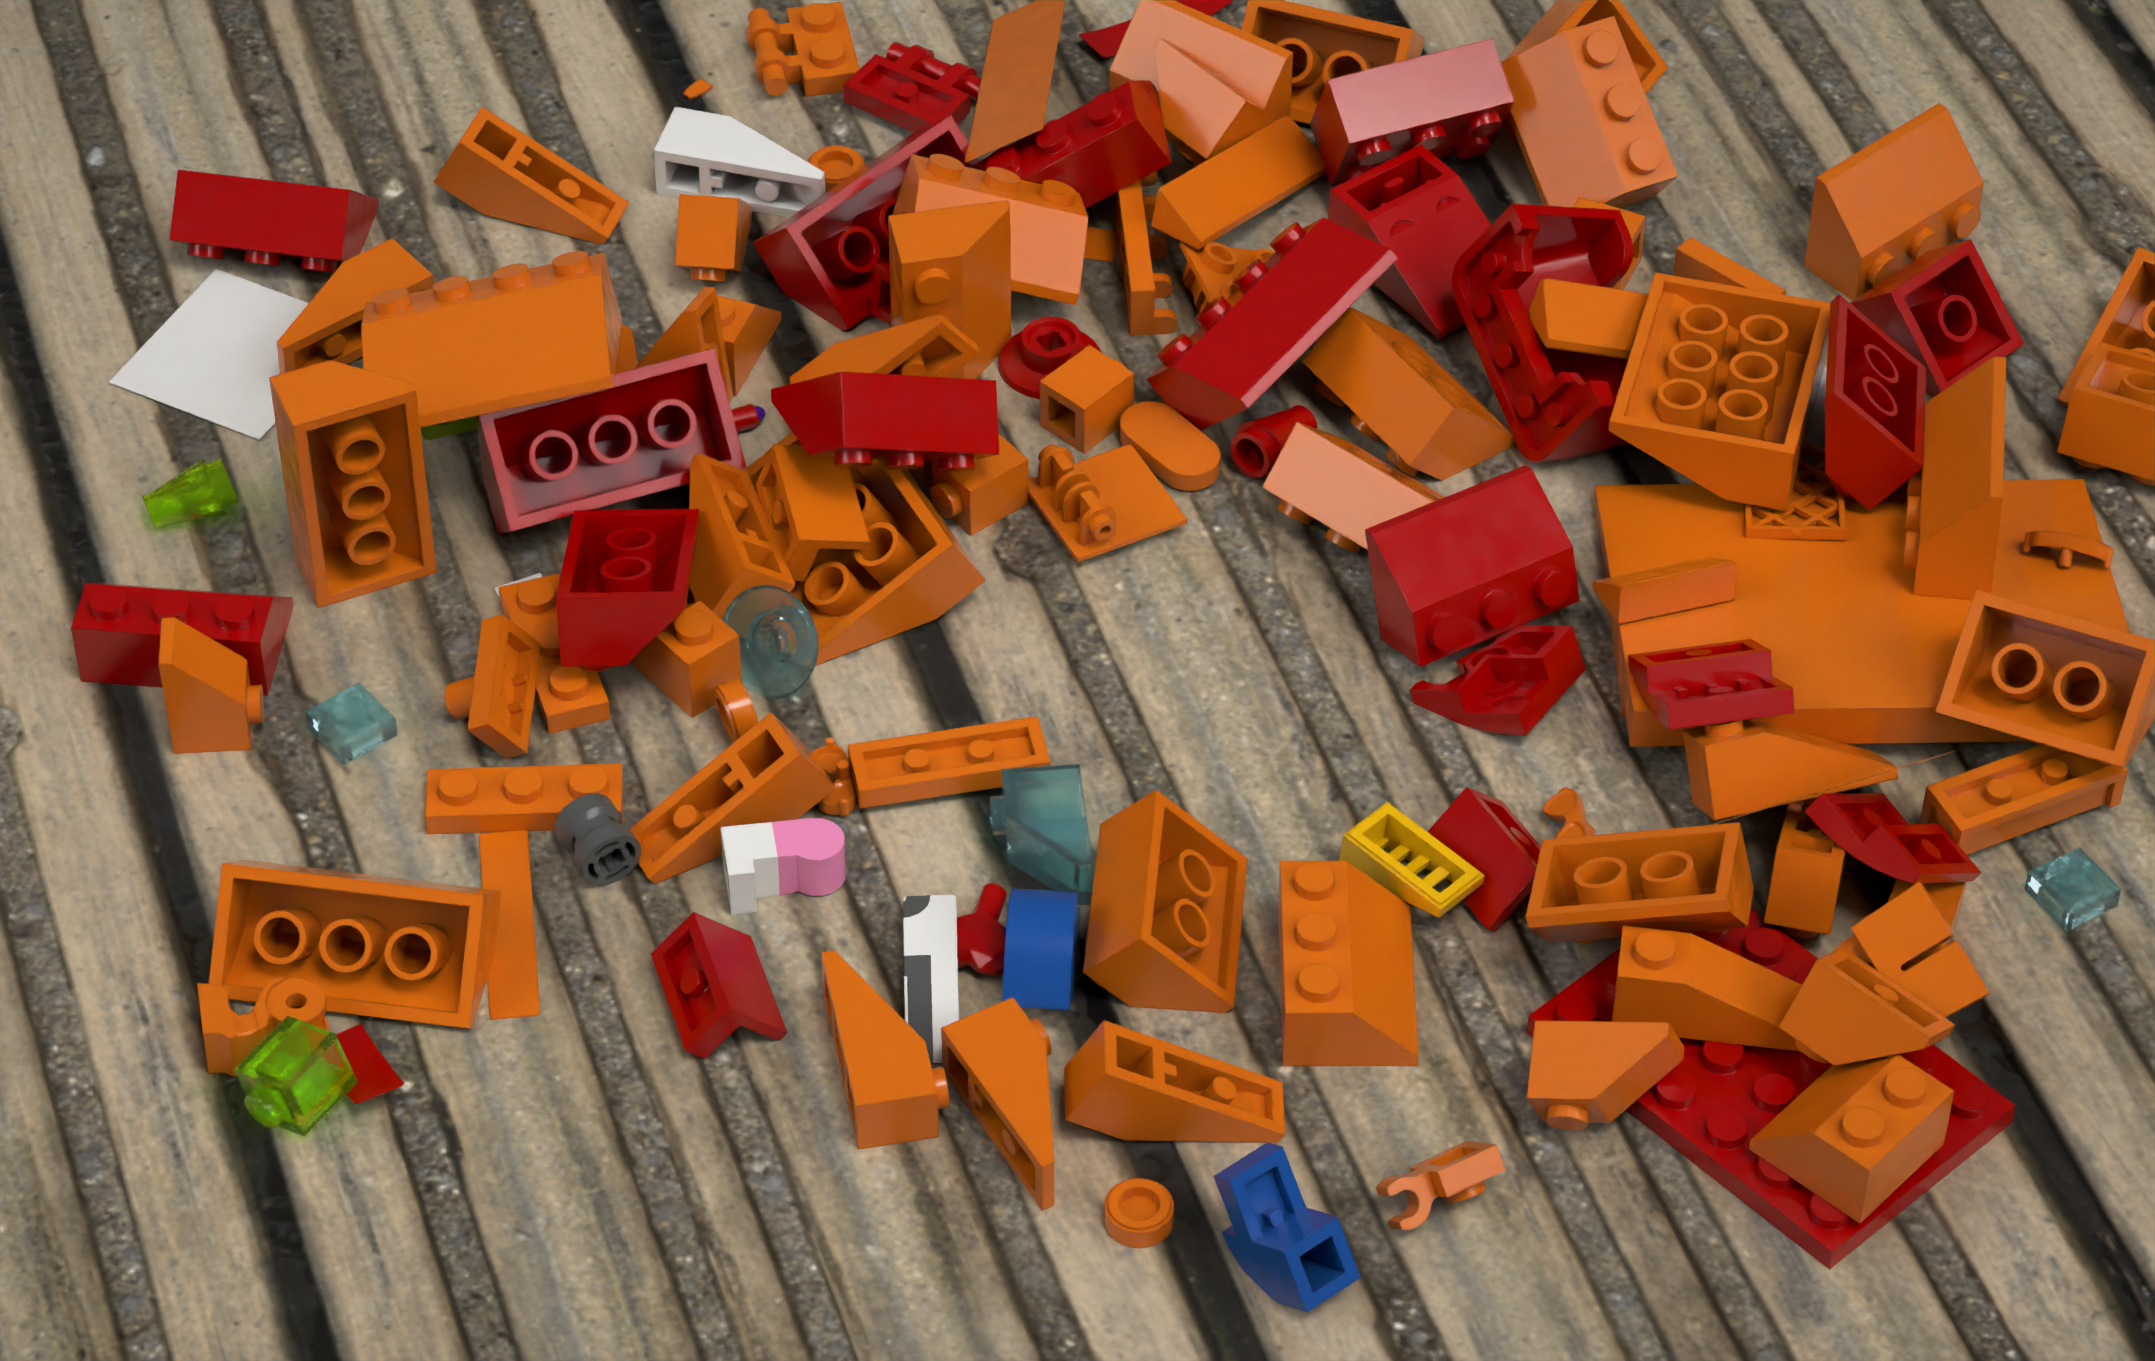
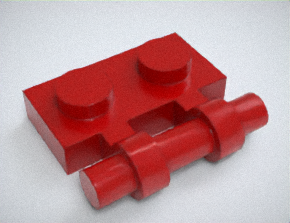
[843,42,982,132]

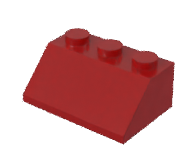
[979,80,1172,208]
[169,170,379,273]
[1825,294,1926,511]
[771,371,999,472]
[1365,465,1580,667]
[556,509,700,671]
[71,583,294,696]

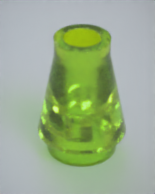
[142,458,239,530]

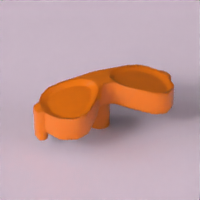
[2023,531,2114,568]
[812,737,857,816]
[1543,787,1595,838]

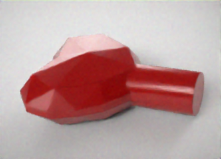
[957,883,1007,976]

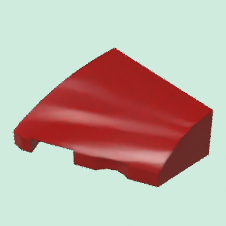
[1410,625,1586,736]

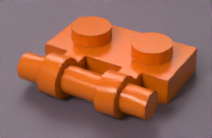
[746,2,860,97]

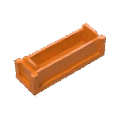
[1919,745,2128,855]

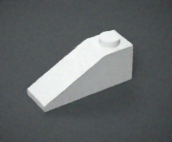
[654,107,826,218]

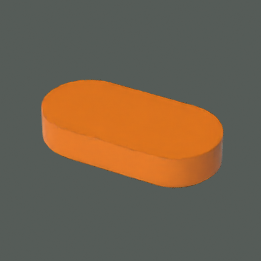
[1120,401,1221,491]

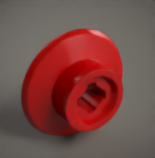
[997,317,1102,399]

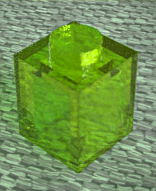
[234,1016,358,1137]

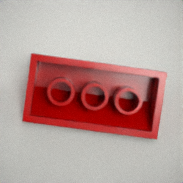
[753,115,980,331]
[1146,217,1398,431]
[476,348,747,533]

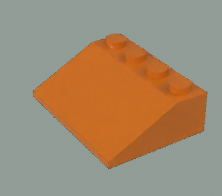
[361,251,622,428]
[1608,272,1831,511]
[744,432,986,668]

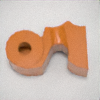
[197,976,330,1077]

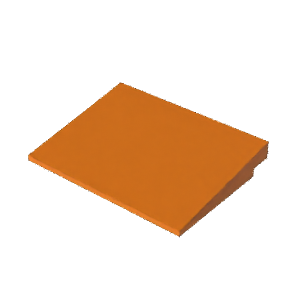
[1594,479,2144,747]

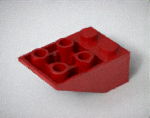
[1328,144,1491,339]

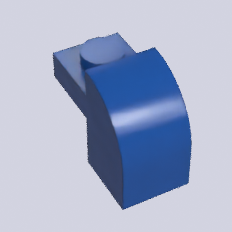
[1002,888,1080,1010]
[1213,1142,1361,1313]

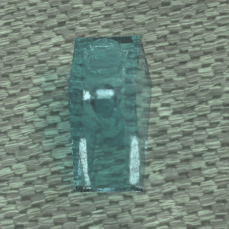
[990,764,1093,905]

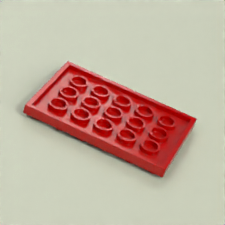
[1527,909,2016,1270]

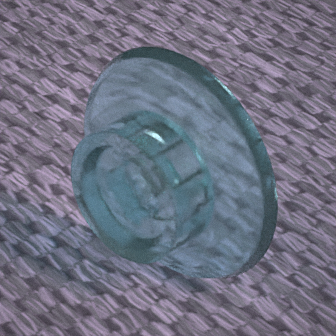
[723,585,819,699]

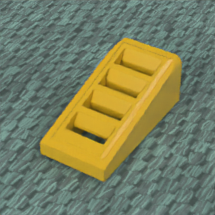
[1339,802,1485,918]

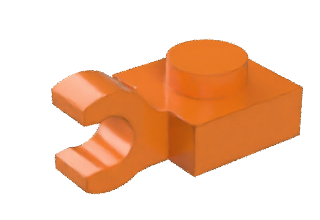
[1376,1141,1506,1230]

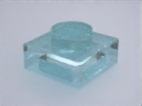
[306,682,398,765]
[2024,847,2121,932]

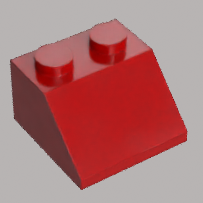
[1850,239,2024,397]

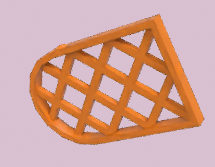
[1744,443,1847,540]

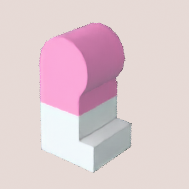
[720,818,846,915]

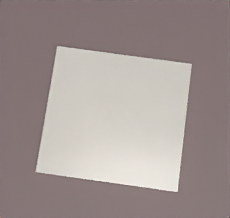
[108,269,309,440]

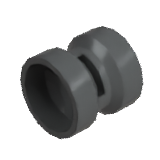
[554,793,641,886]

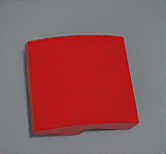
[1628,639,1795,730]
[1805,793,1982,884]

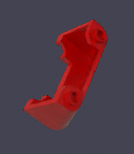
[1452,203,1634,462]

